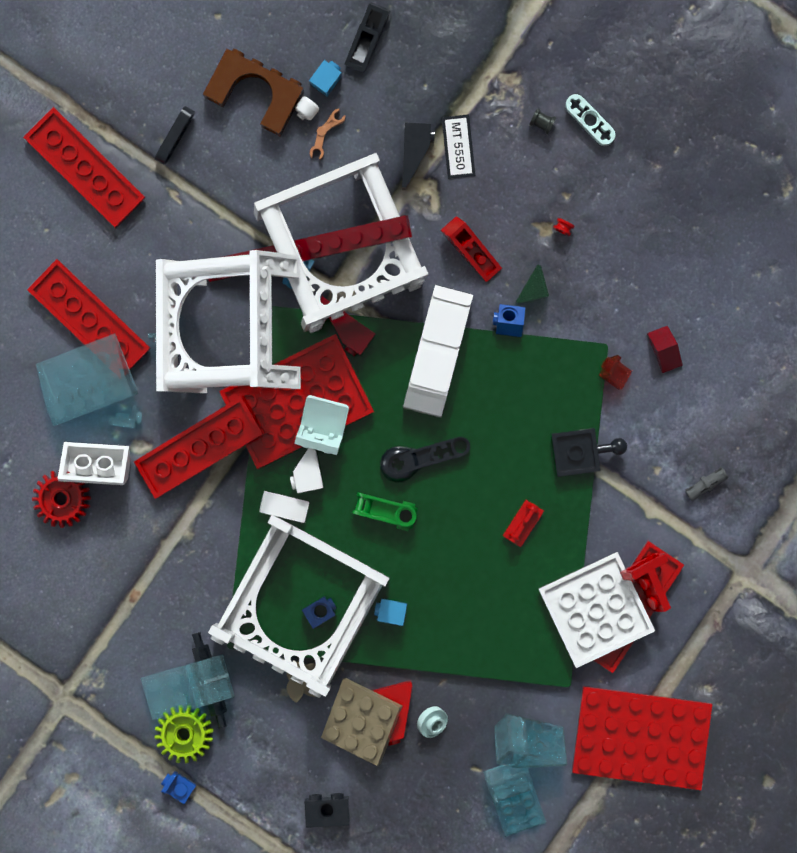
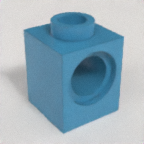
[309,60,342,97]
[374,598,407,626]

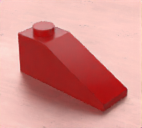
[441,216,502,282]

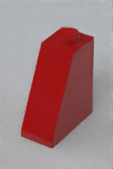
[372,680,412,746]

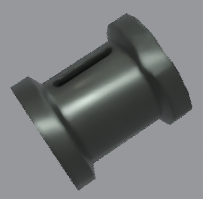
[529,108,557,135]

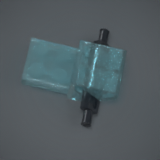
[141,632,236,729]

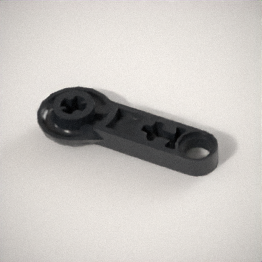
[380,437,470,483]

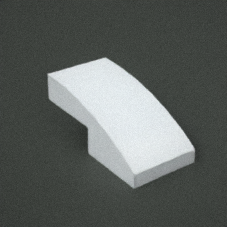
[259,491,309,523]

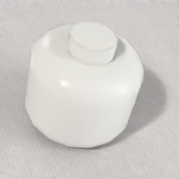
[295,96,319,120]

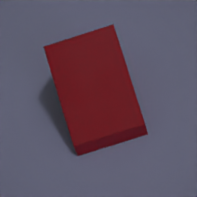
[647,326,683,373]

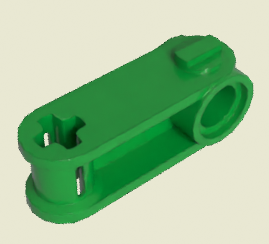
[352,492,418,531]

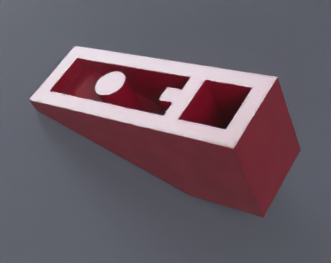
[320,296,376,357]

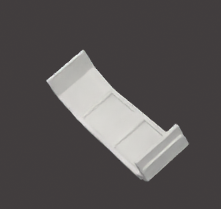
[403,285,473,418]

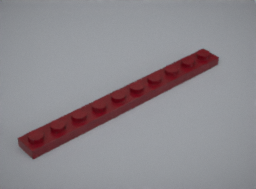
[209,215,412,282]

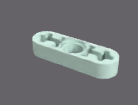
[565,94,615,146]

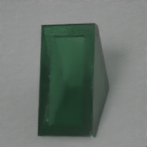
[515,264,549,305]

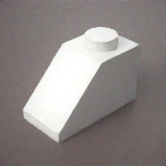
[290,448,324,493]

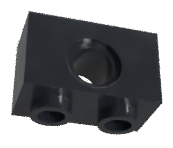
[304,793,350,828]

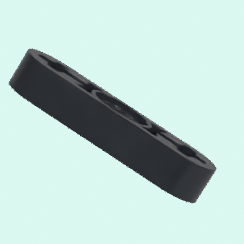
[154,106,195,165]

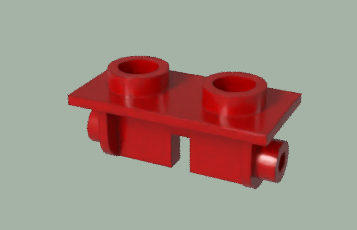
[503,500,544,547]

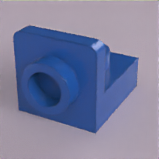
[161,771,196,804]

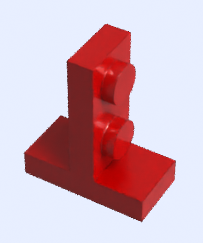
[620,553,671,612]

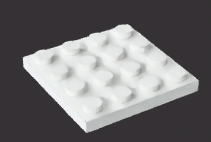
[539,552,655,668]

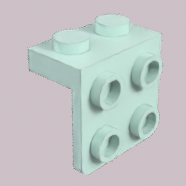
[295,395,349,455]

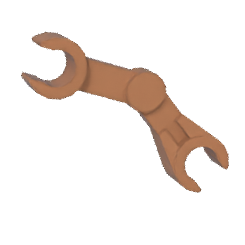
[310,109,346,160]

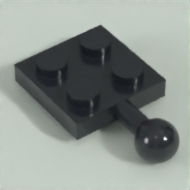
[551,428,627,477]

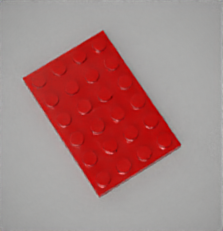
[219,334,374,469]
[572,686,712,790]

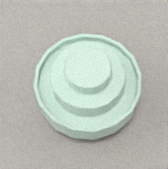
[417,706,448,738]

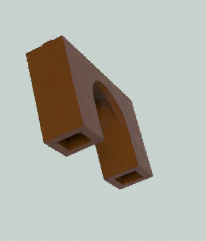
[203,48,304,137]

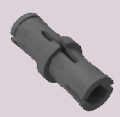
[685,467,728,502]

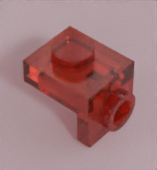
[599,355,632,390]

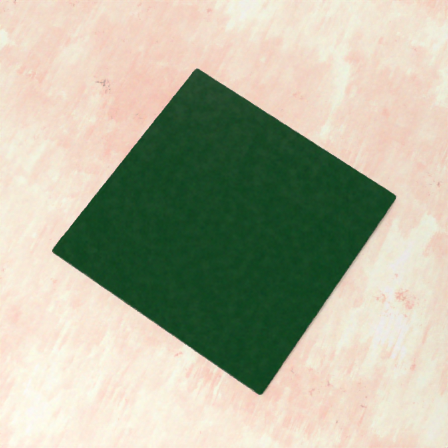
[227,306,608,687]

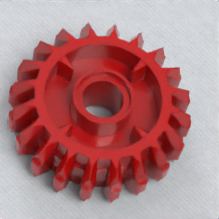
[32,471,91,528]

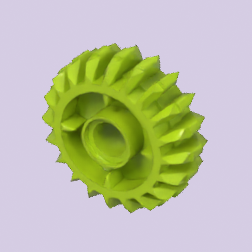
[154,704,213,764]

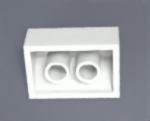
[58,442,131,485]

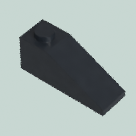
[402,123,435,190]

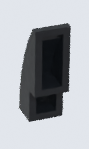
[344,2,391,73]

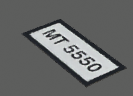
[441,114,476,179]

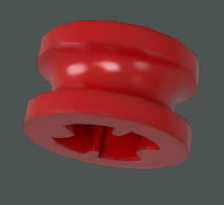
[553,218,575,236]

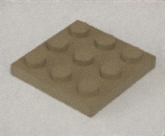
[321,678,402,766]

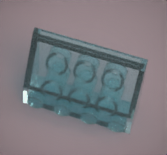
[36,333,139,426]

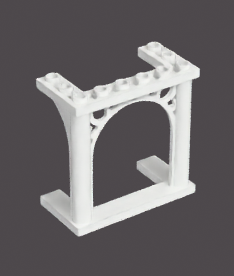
[254,153,428,333]
[156,250,301,394]
[208,515,389,698]

